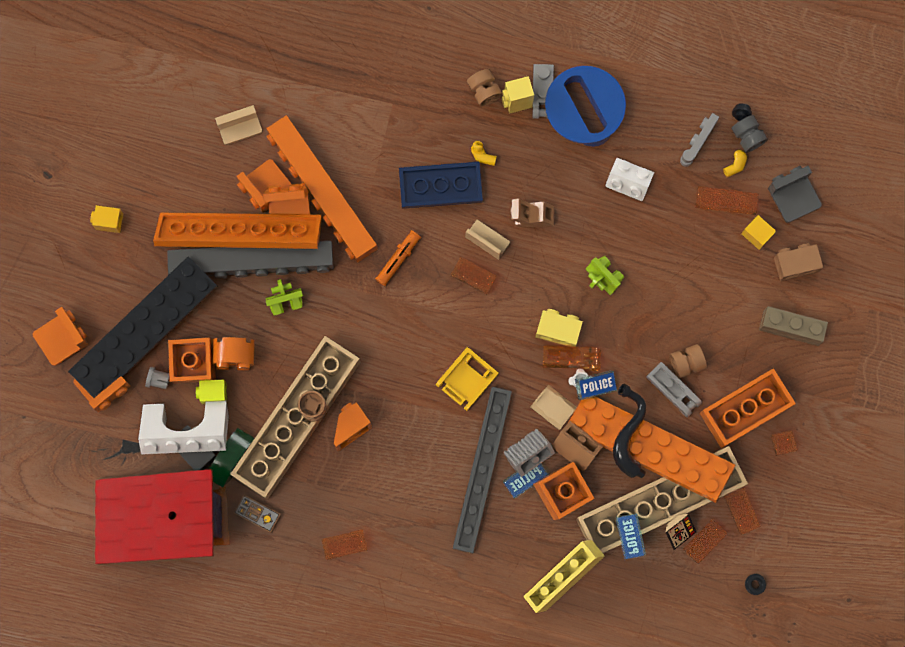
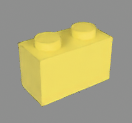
[501,76,534,114]
[536,309,583,348]

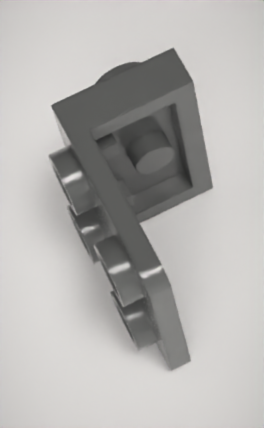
[768,166,822,223]

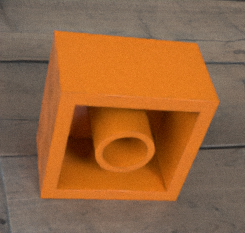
[168,338,216,384]
[533,462,594,520]

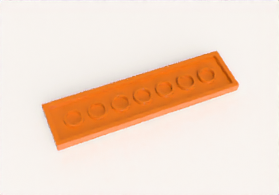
[153,213,322,249]
[568,396,736,503]

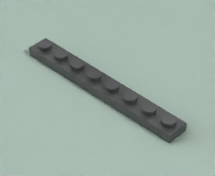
[453,387,512,554]

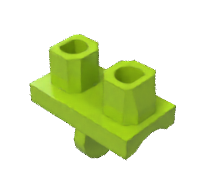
[586,256,624,295]
[265,279,303,315]

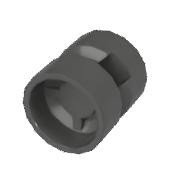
[731,115,768,153]

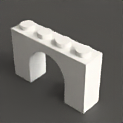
[138,401,229,454]

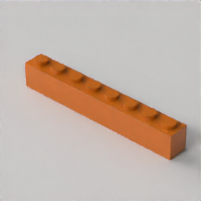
[266,115,378,263]

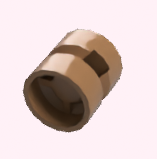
[467,69,502,107]
[670,344,707,378]
[298,391,327,422]

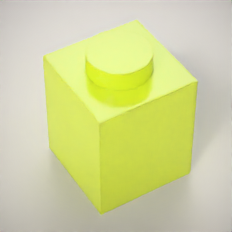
[196,380,227,404]

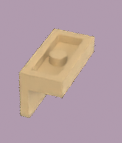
[215,105,262,145]
[465,220,510,260]

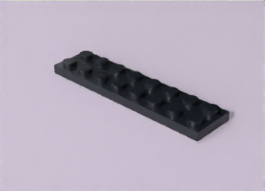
[68,256,218,398]

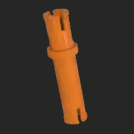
[375,230,421,286]

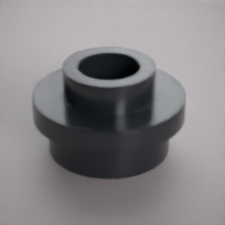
[732,103,752,121]
[745,574,766,595]

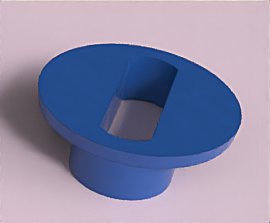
[545,66,626,147]

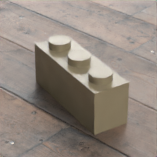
[759,306,828,346]

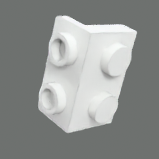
[605,158,654,201]

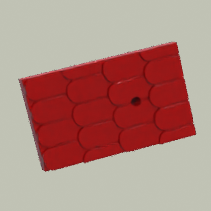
[95,469,222,564]

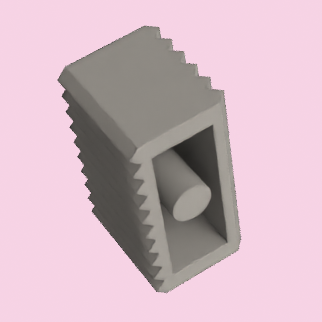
[504,429,555,477]

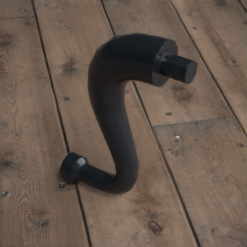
[613,384,646,478]

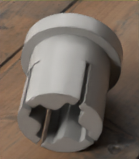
[145,367,170,389]

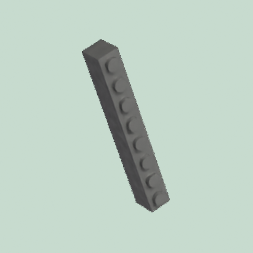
[167,241,334,279]

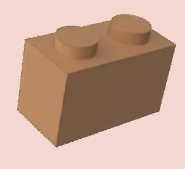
[774,243,823,281]
[552,421,603,472]

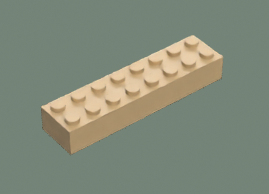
[230,336,361,500]
[576,446,748,553]

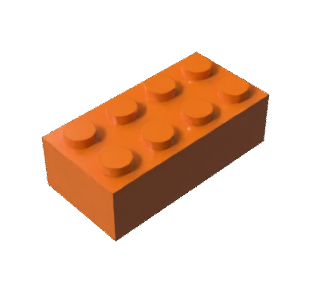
[699,368,796,449]

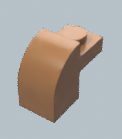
[510,199,554,227]

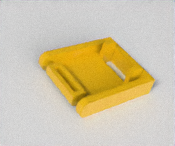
[435,347,499,411]

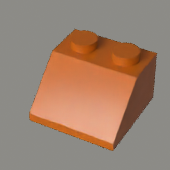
[334,402,372,452]

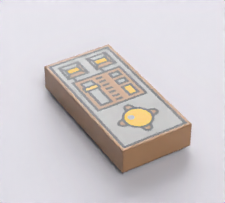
[234,495,281,533]

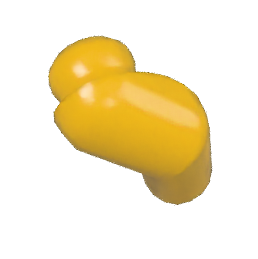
[471,141,497,166]
[723,150,747,178]

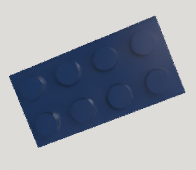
[399,162,483,209]

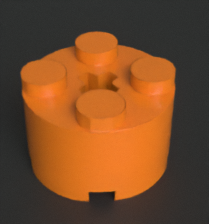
[212,337,255,371]

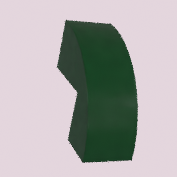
[209,428,255,488]

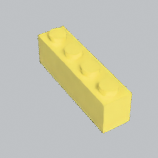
[523,540,605,613]

